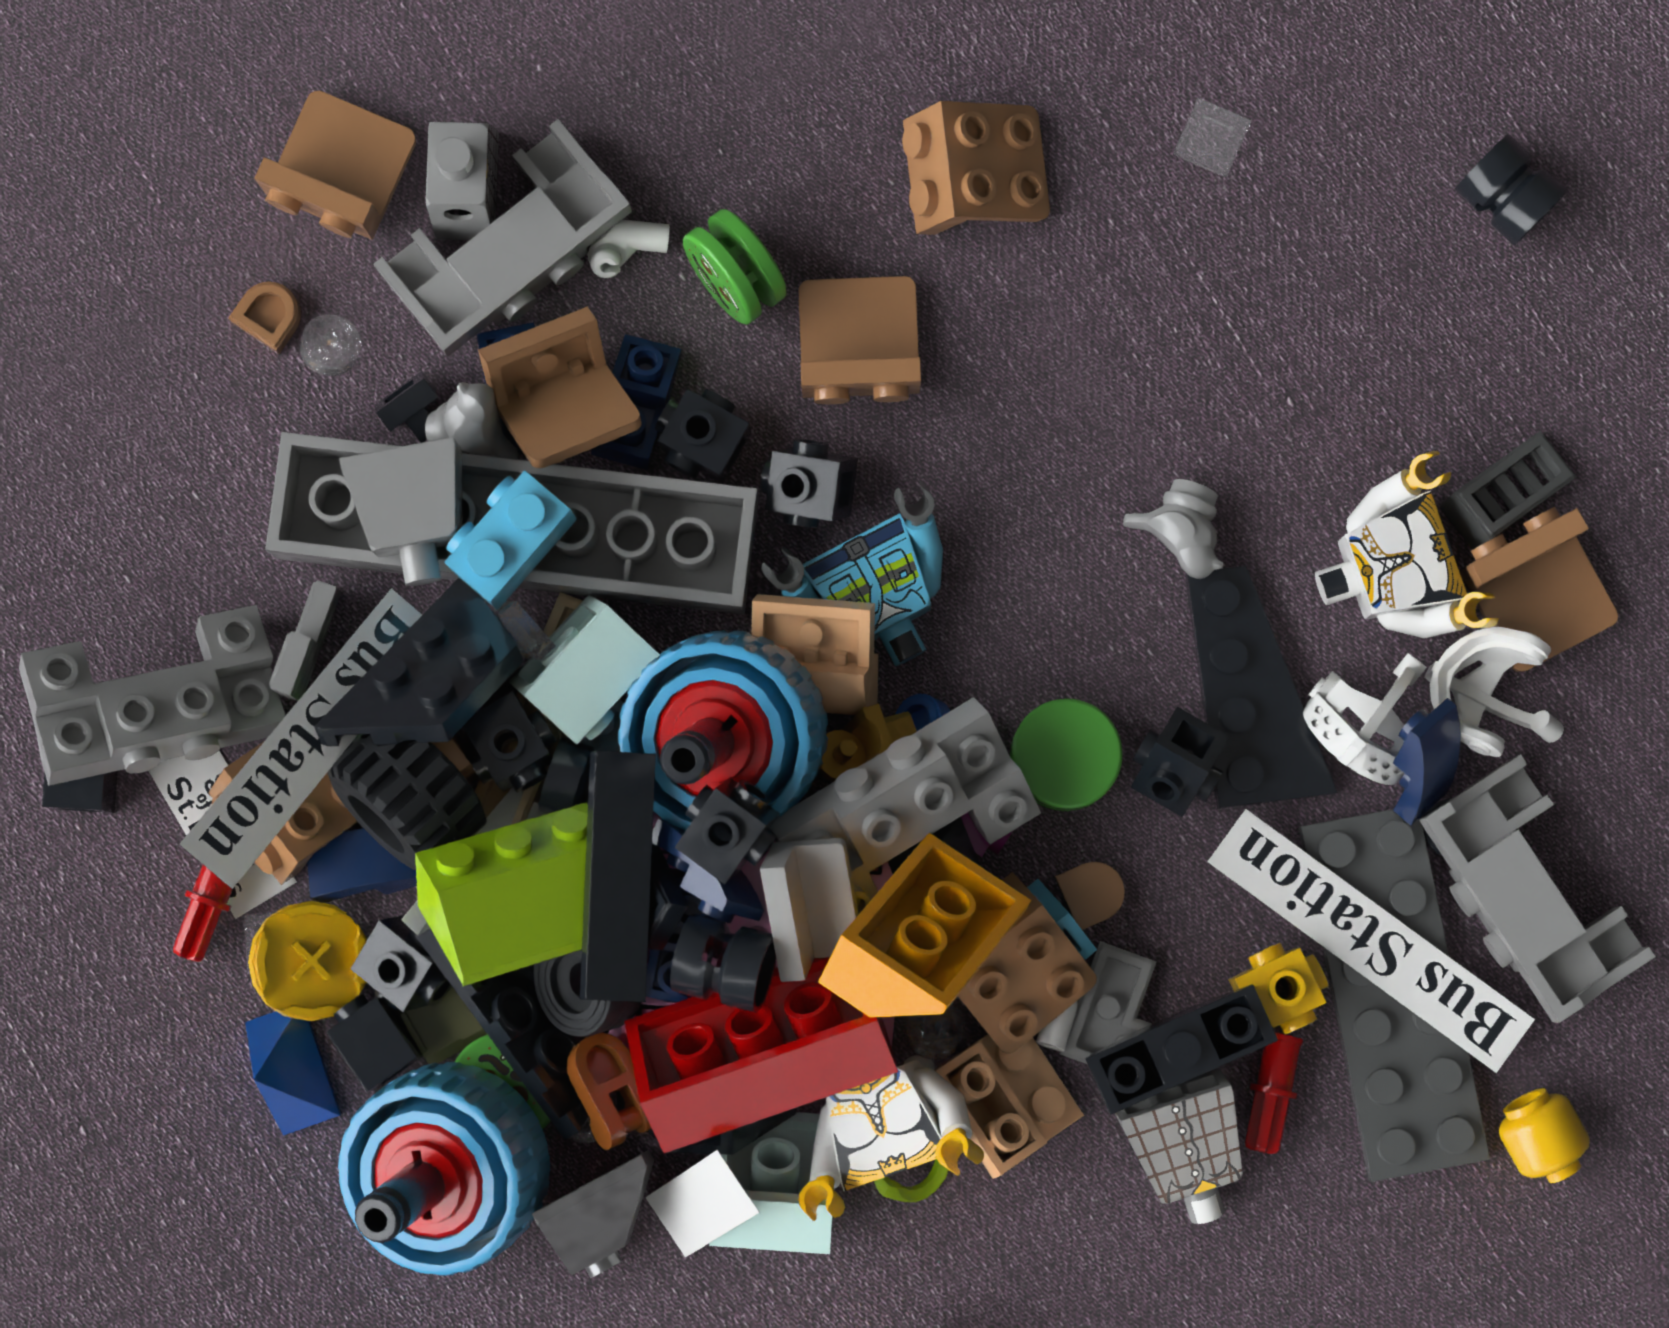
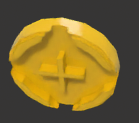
[248,901,367,1021]

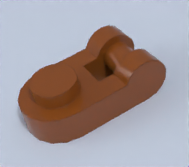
[567,1033,652,1150]

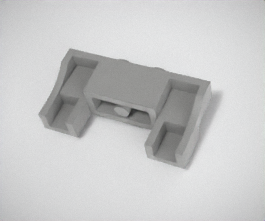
[373,119,632,357]
[19,605,285,786]
[769,697,1041,914]
[1419,754,1656,1023]

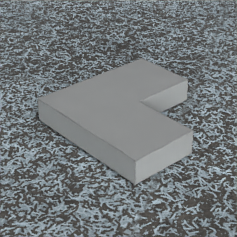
[269,580,341,701]
[1059,941,1156,1064]

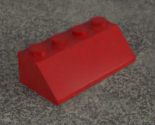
[624,957,898,1153]

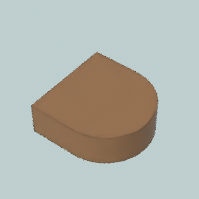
[228,282,301,354]
[1054,862,1125,930]

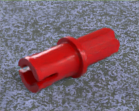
[173,865,232,962]
[1244,1033,1303,1154]

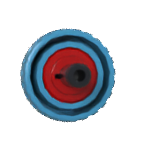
[618,630,828,831]
[338,1062,550,1276]

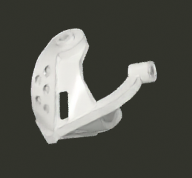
[1424,627,1564,757]
[1303,653,1427,785]

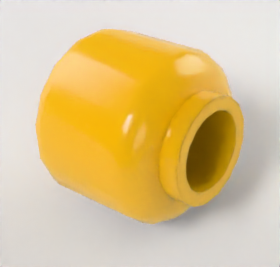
[1499,1088,1590,1183]

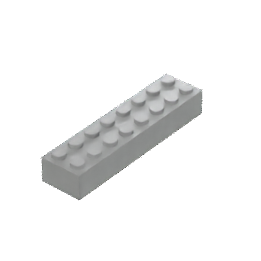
[265,432,759,615]

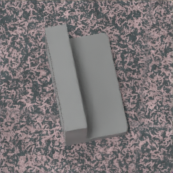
[760,838,859,982]

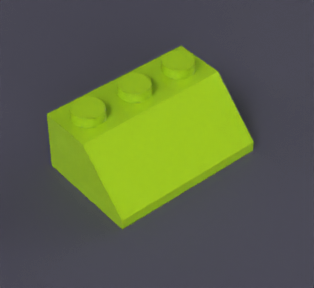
[415,802,588,986]

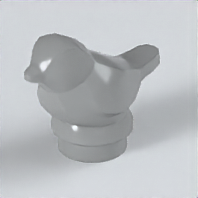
[425,382,519,460]
[1123,479,1223,579]

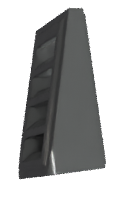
[1441,431,1577,549]

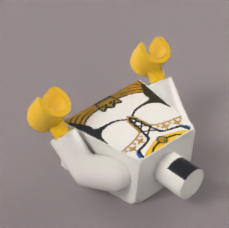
[1315,451,1499,638]
[798,1060,984,1221]

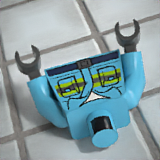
[761,481,943,666]

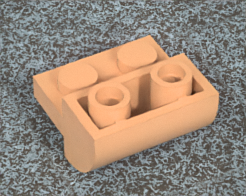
[752,594,878,715]
[934,1034,1084,1179]

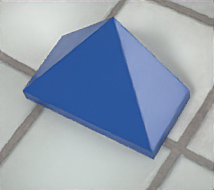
[245,1011,341,1135]

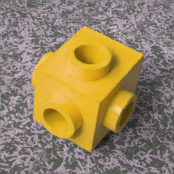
[1228,943,1329,1034]

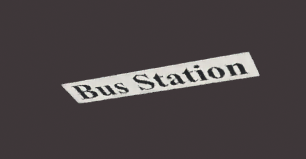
[179,588,422,889]
[1207,809,1535,1073]

